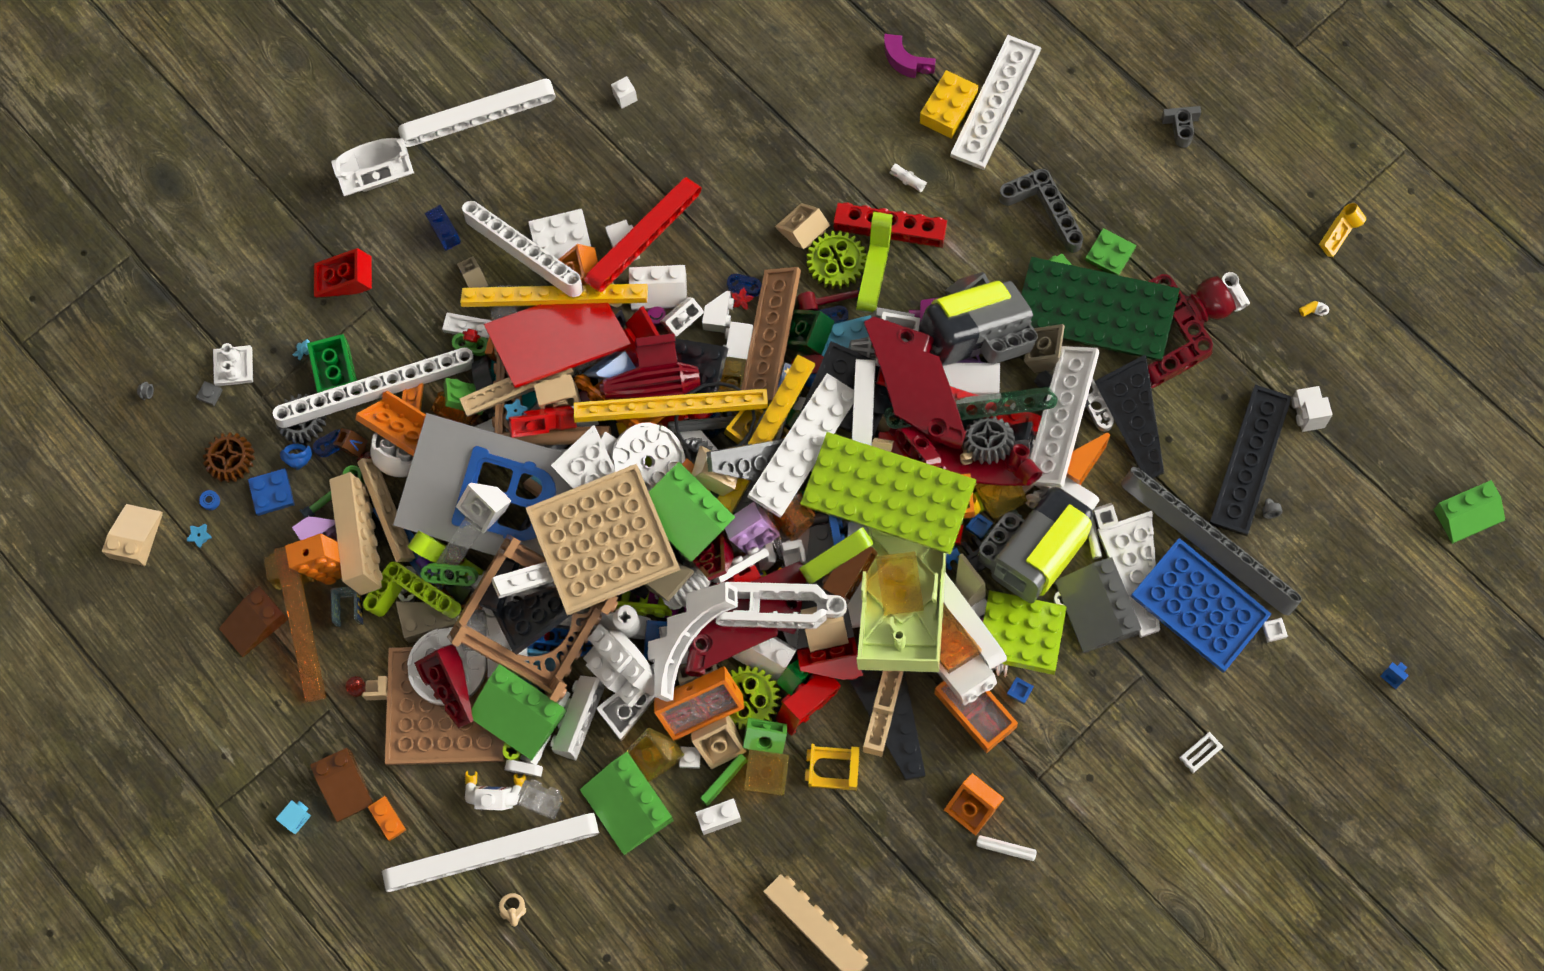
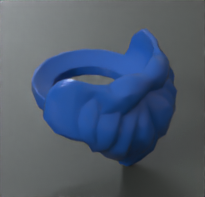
[280,444,312,470]

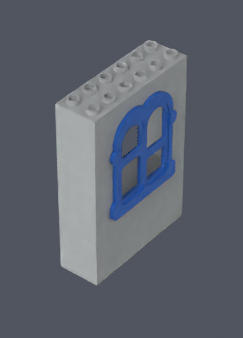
[393,413,573,557]

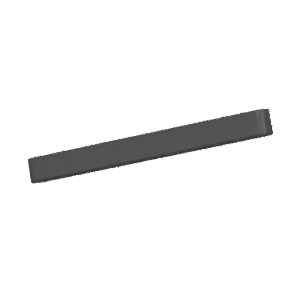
[1121,467,1302,616]

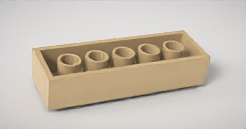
[329,472,383,595]

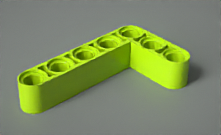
[856,212,893,313]
[407,530,484,577]
[363,561,461,618]

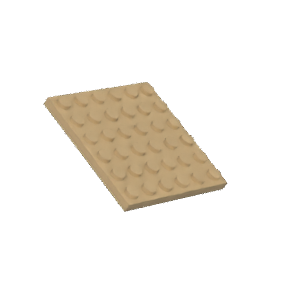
[526,463,680,615]

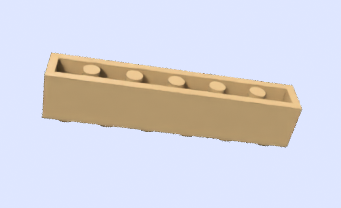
[763,874,868,971]

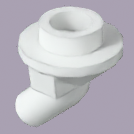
[1024,489,1046,509]

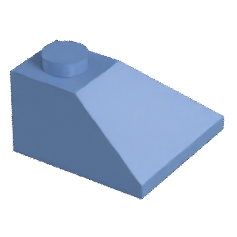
[583,351,636,380]

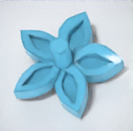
[293,339,310,360]

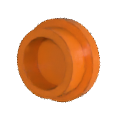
[574,374,592,391]

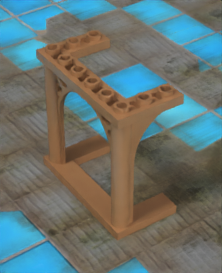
[447,534,618,703]

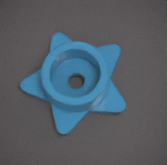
[504,399,529,420]
[187,524,212,548]

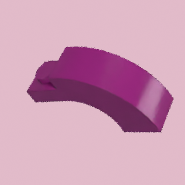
[884,34,936,78]

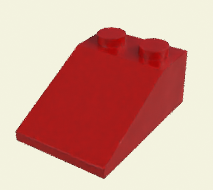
[314,248,372,298]
[797,637,863,680]

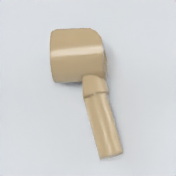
[960,444,973,465]

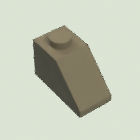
[457,256,488,288]

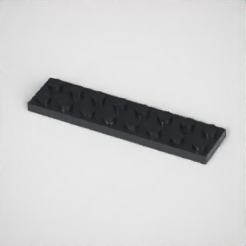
[1209,385,1292,537]

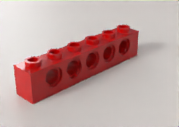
[834,202,947,248]

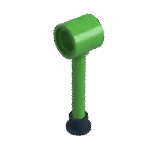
[299,465,365,518]

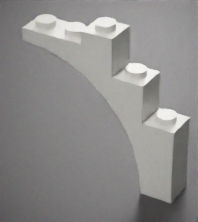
[647,582,738,702]

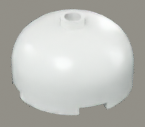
[370,432,413,477]

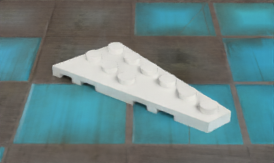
[551,425,616,489]
[1097,511,1160,638]

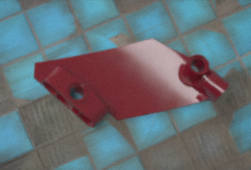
[864,316,967,450]
[889,422,1042,486]
[685,561,806,677]

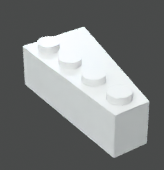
[596,663,656,741]

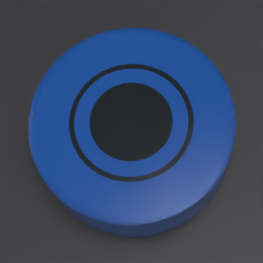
[199,490,220,510]

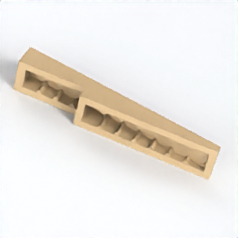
[459,368,575,417]
[863,670,904,757]

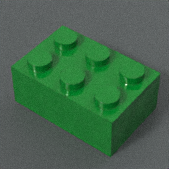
[307,334,359,399]

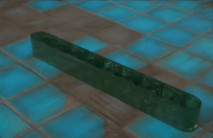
[884,387,1058,429]

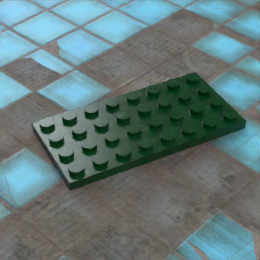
[1021,257,1180,362]

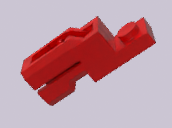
[509,405,577,438]

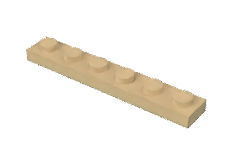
[357,458,415,562]

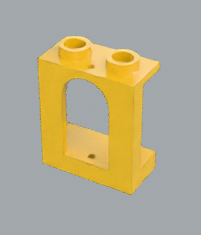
[805,744,860,790]

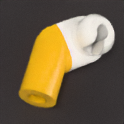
[1299,301,1329,317]

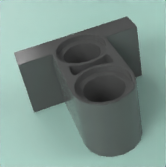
[1161,106,1201,148]

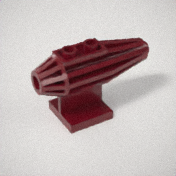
[599,333,700,399]

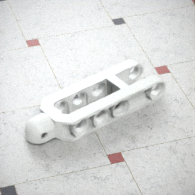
[716,582,847,629]

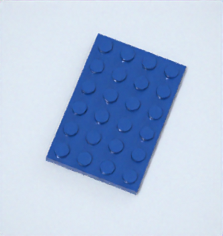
[1130,538,1271,673]

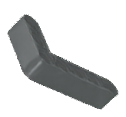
[999,169,1083,253]

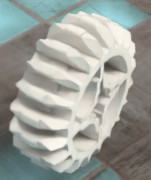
[663,566,711,610]

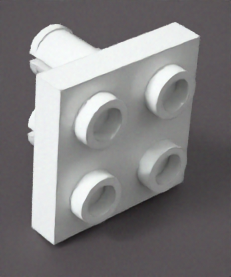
[213,343,253,386]

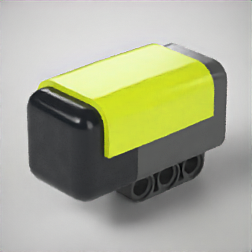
[919,280,1038,366]
[978,487,1093,603]

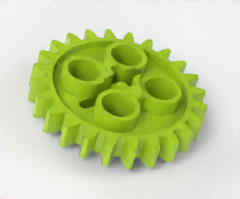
[807,231,867,289]
[729,666,781,729]

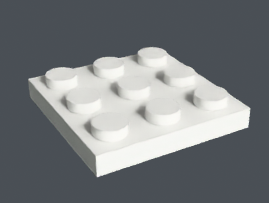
[528,209,591,259]

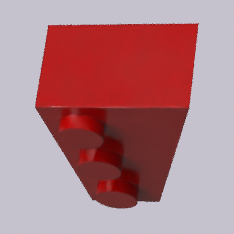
[776,674,841,736]

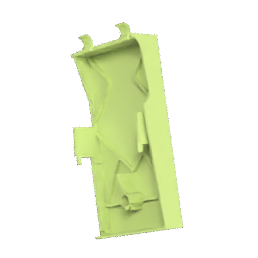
[857,528,947,672]

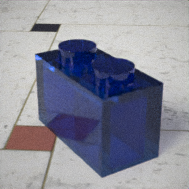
[424,205,461,251]

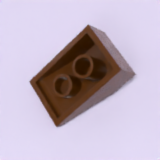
[822,546,878,604]
[219,586,289,657]
[310,748,373,822]

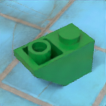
[777,659,813,695]

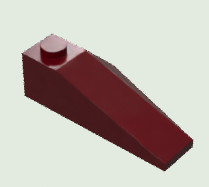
[693,531,734,581]
[414,644,473,728]

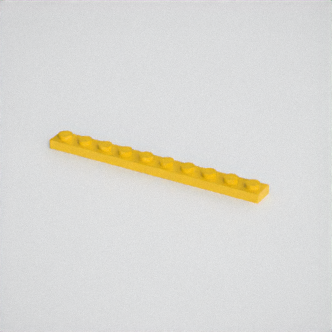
[460,284,648,307]
[717,355,815,514]
[574,389,768,423]

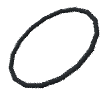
[674,382,756,454]

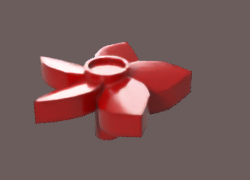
[731,288,754,310]

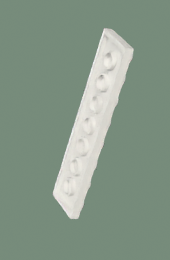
[950,35,1041,170]
[1030,346,1099,488]
[747,373,854,518]

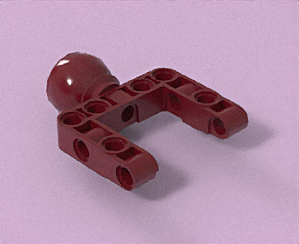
[1148,274,1236,388]

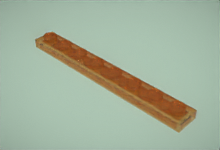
[274,547,326,702]

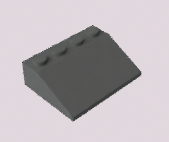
[1055,557,1142,653]

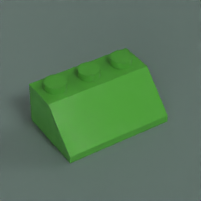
[1433,480,1505,544]

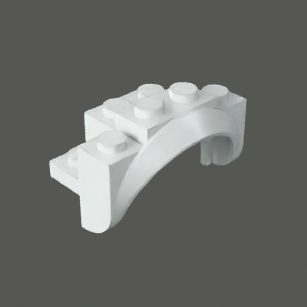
[332,138,414,196]
[583,624,655,707]

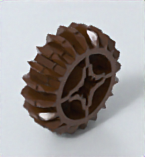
[203,432,255,483]

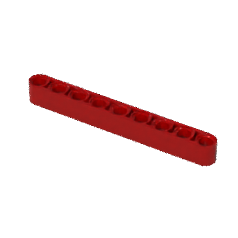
[584,177,702,293]

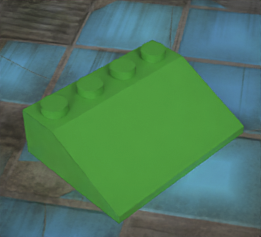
[649,462,735,563]
[471,664,567,761]
[580,752,674,855]

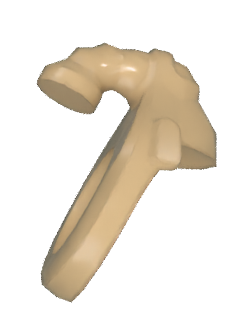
[499,893,526,927]

